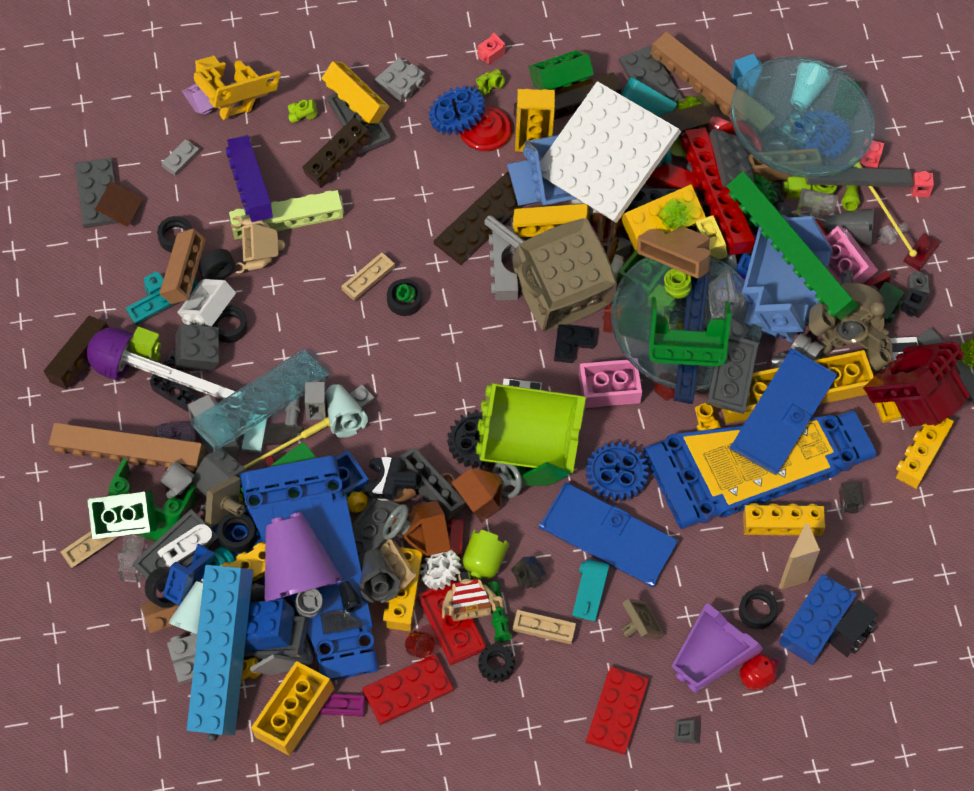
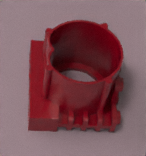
[863,342,971,427]

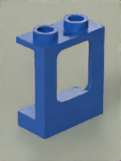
[163,543,215,606]

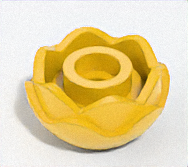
[347,491,368,513]

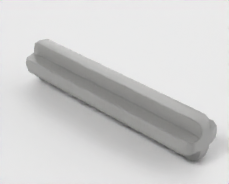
[485,215,524,248]

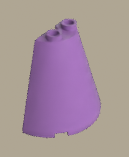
[265,512,343,602]
[671,603,763,694]

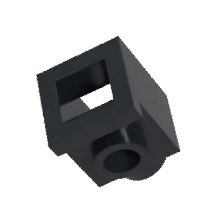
[901,288,928,318]

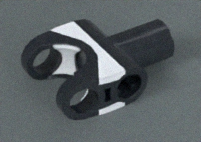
[362,457,423,501]

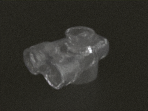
[878,222,909,246]

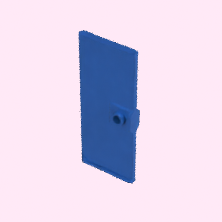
[729,348,837,475]
[539,482,678,588]

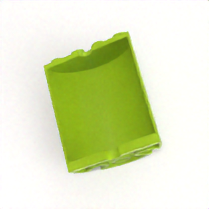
[476,383,586,473]

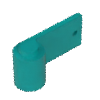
[621,76,677,116]
[572,559,610,622]

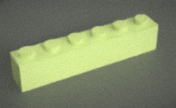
[229,190,343,240]

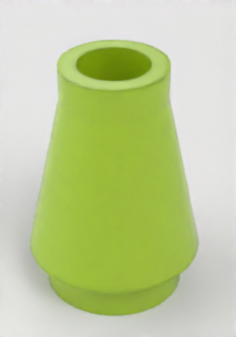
[842,186,860,211]

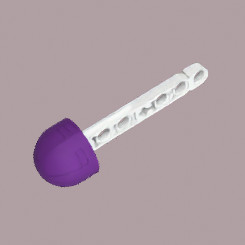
[87,328,244,405]

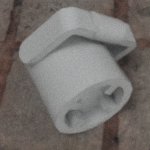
[160,461,194,499]

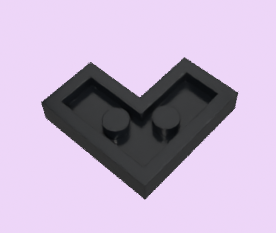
[554,325,595,363]

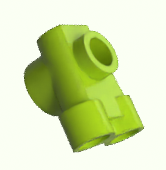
[476,69,505,97]
[288,99,318,124]

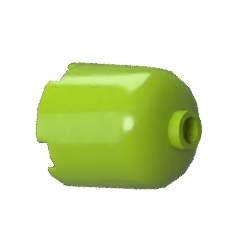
[462,530,510,580]

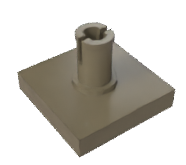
[205,476,244,527]
[621,599,665,639]

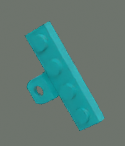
[126,272,198,326]

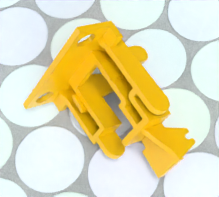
[194,56,281,120]

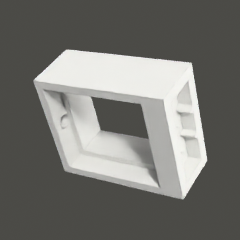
[177,279,236,327]

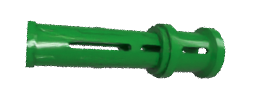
[487,582,512,643]

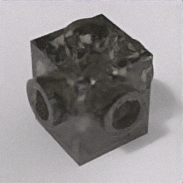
[511,556,547,589]

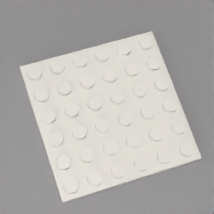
[540,81,681,223]

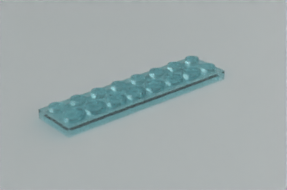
[190,349,329,451]

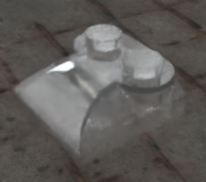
[708,269,744,320]

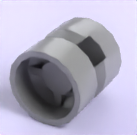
[790,333,825,360]
[296,589,323,619]

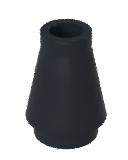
[338,581,362,613]

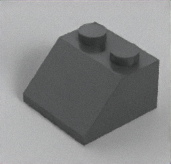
[191,447,246,496]

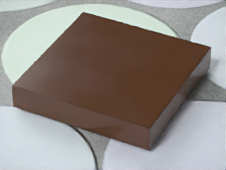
[95,181,143,227]

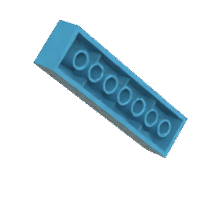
[187,565,253,735]

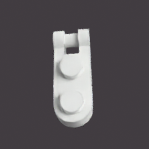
[157,524,212,568]

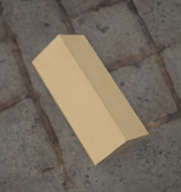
[778,523,820,589]

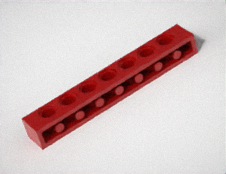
[680,128,755,255]

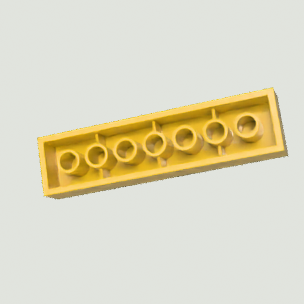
[721,350,874,424]

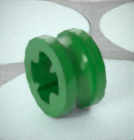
[396,284,415,302]

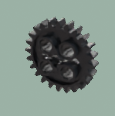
[447,410,496,469]

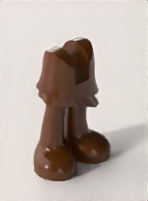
[591,213,624,265]

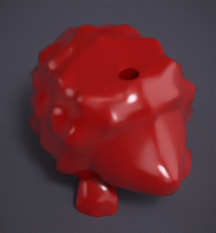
[739,654,779,691]

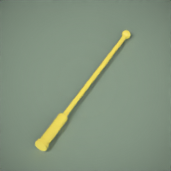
[851,159,917,257]
[243,417,330,469]

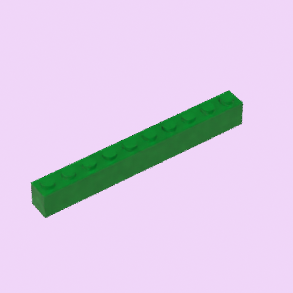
[727,171,859,320]

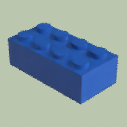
[779,574,857,665]
[244,599,295,652]

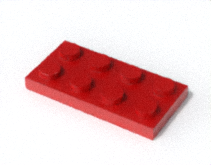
[362,654,453,725]
[586,666,649,755]

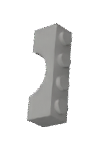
[489,226,518,301]

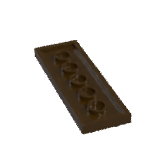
[434,171,526,265]

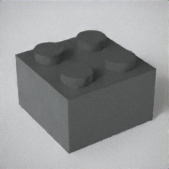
[175,324,219,371]

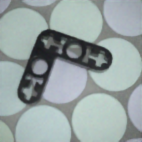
[150,348,198,412]

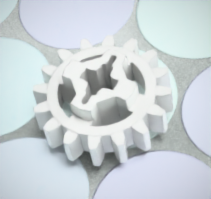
[420,550,462,591]

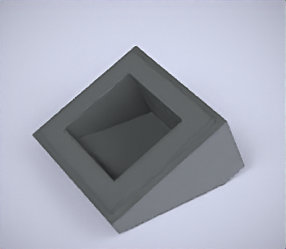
[675,720,701,744]

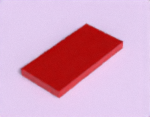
[417,580,486,666]

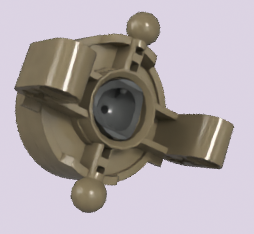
[809,270,892,372]

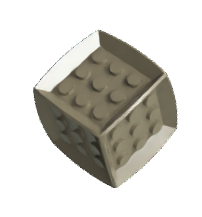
[513,218,617,331]

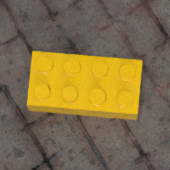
[515,89,555,152]
[620,185,706,250]
[251,661,334,756]

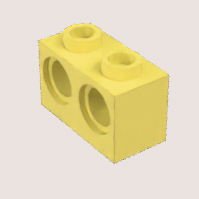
[696,216,728,263]

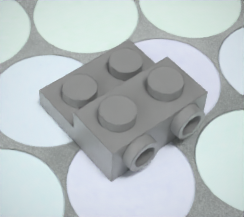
[375,58,425,103]
[167,632,197,685]

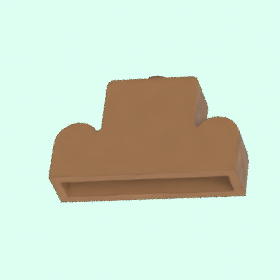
[637,226,711,279]

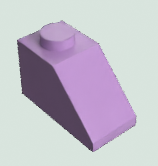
[182,84,213,114]

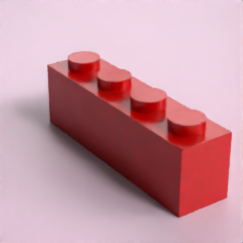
[645,163,699,189]

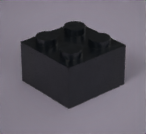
[828,600,878,657]

